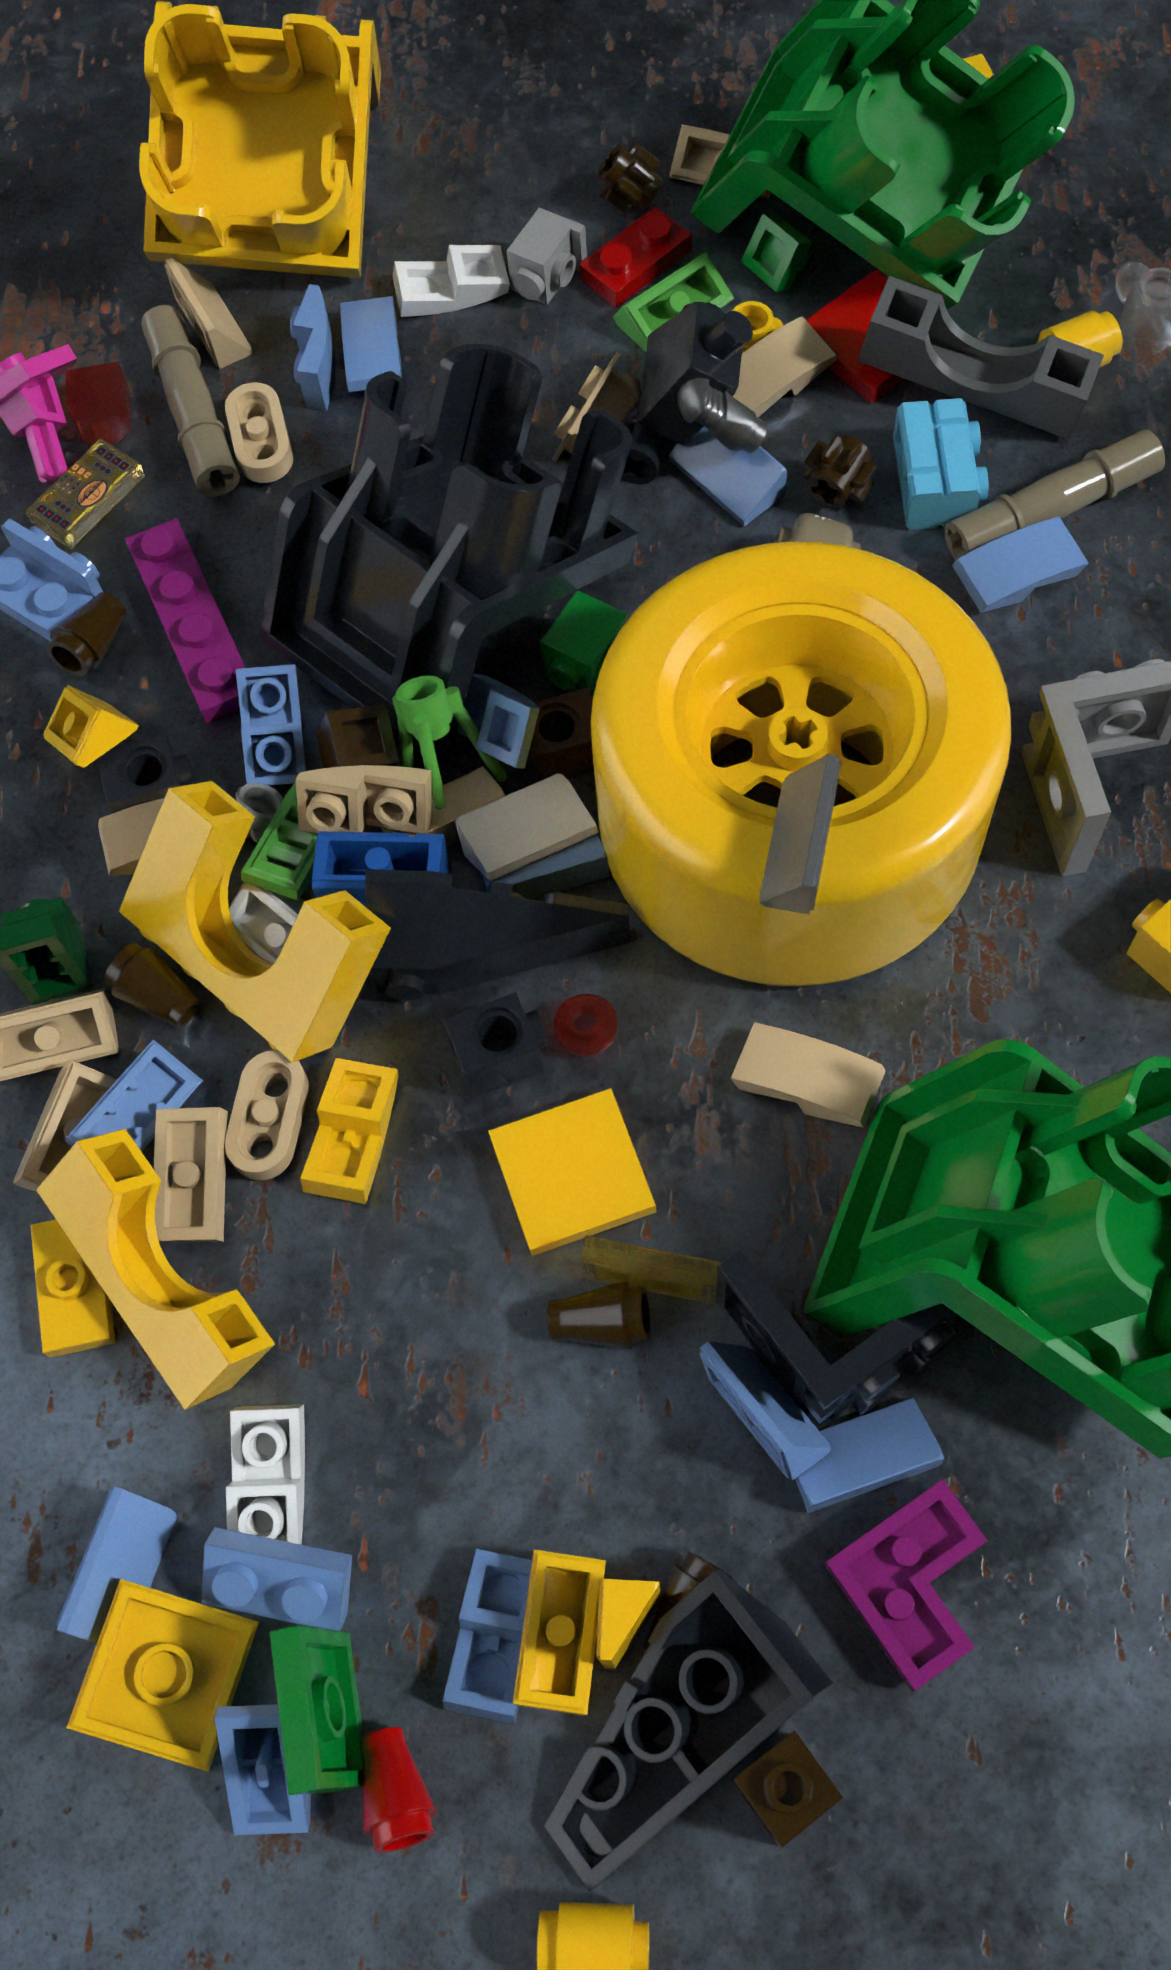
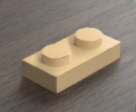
[154,1107,228,1243]

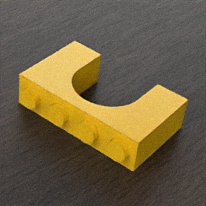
[119,781,391,1063]

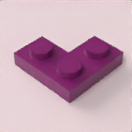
[824,1479,987,1693]

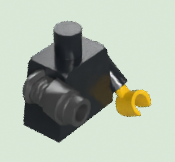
[638,302,766,453]

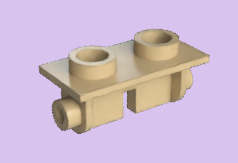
[552,352,641,462]

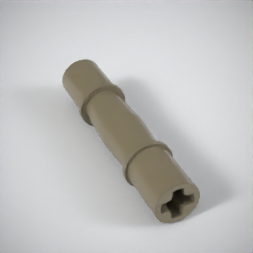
[141,305,240,497]
[944,429,1165,560]

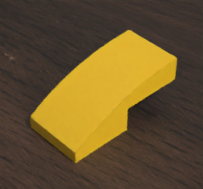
[300,1058,399,1204]

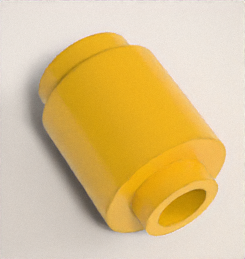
[1037,310,1123,368]
[537,1902,649,1970]

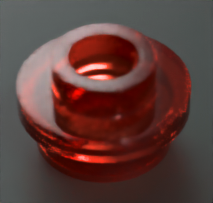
[554,994,618,1056]

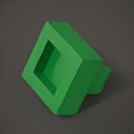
[741,212,815,292]

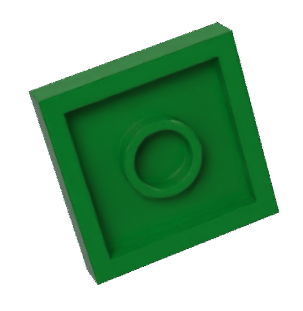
[270,1625,364,1796]

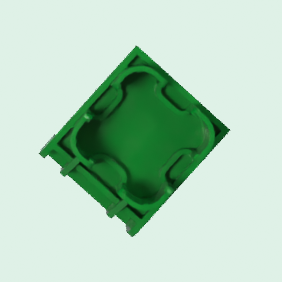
[690,0,1075,310]
[803,1039,1171,1459]

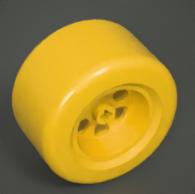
[590,541,1011,987]

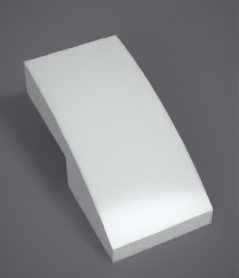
[392,245,510,317]

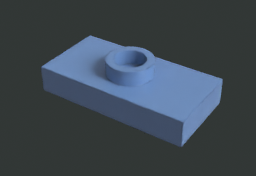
[65,1040,203,1152]

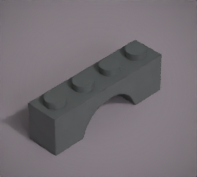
[858,276,1104,439]

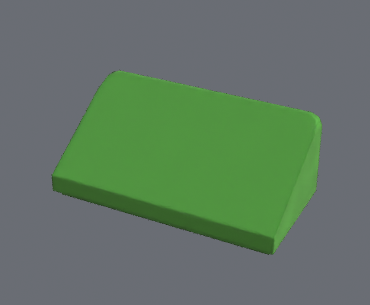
[613,252,735,352]

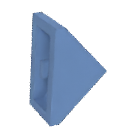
[215,1704,311,1836]

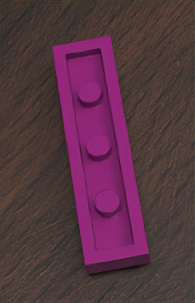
[125,518,245,724]

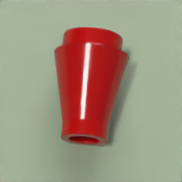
[359,1727,437,1853]

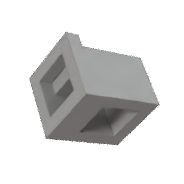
[507,208,587,305]

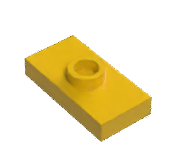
[30,1219,116,1358]

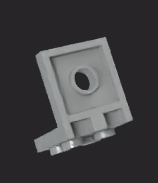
[1021,659,1171,877]

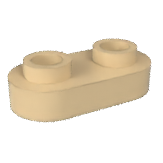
[225,382,293,483]
[225,1050,309,1180]

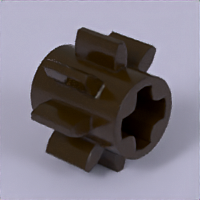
[597,142,662,214]
[803,435,877,508]

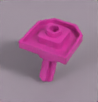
[0,344,77,484]

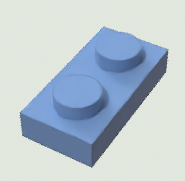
[201,1527,352,1631]

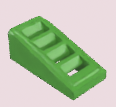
[241,782,318,900]

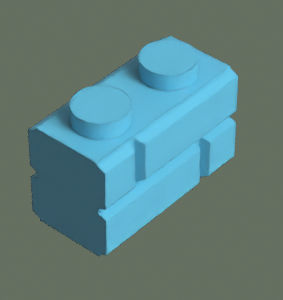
[893,398,989,531]

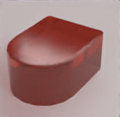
[65,362,132,446]

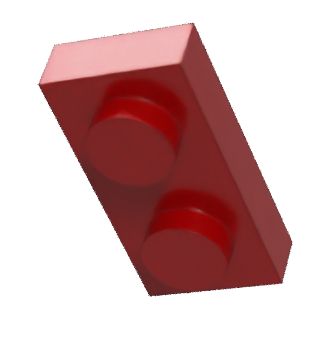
[579,207,692,308]

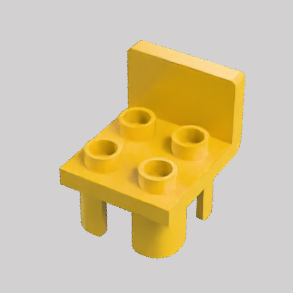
[139,1,381,278]

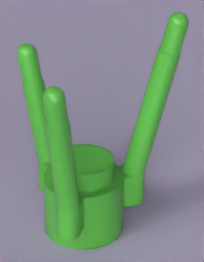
[392,676,507,810]

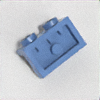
[0,518,103,641]

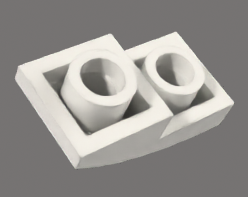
[226,1404,305,1545]

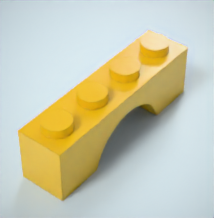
[36,1129,275,1410]

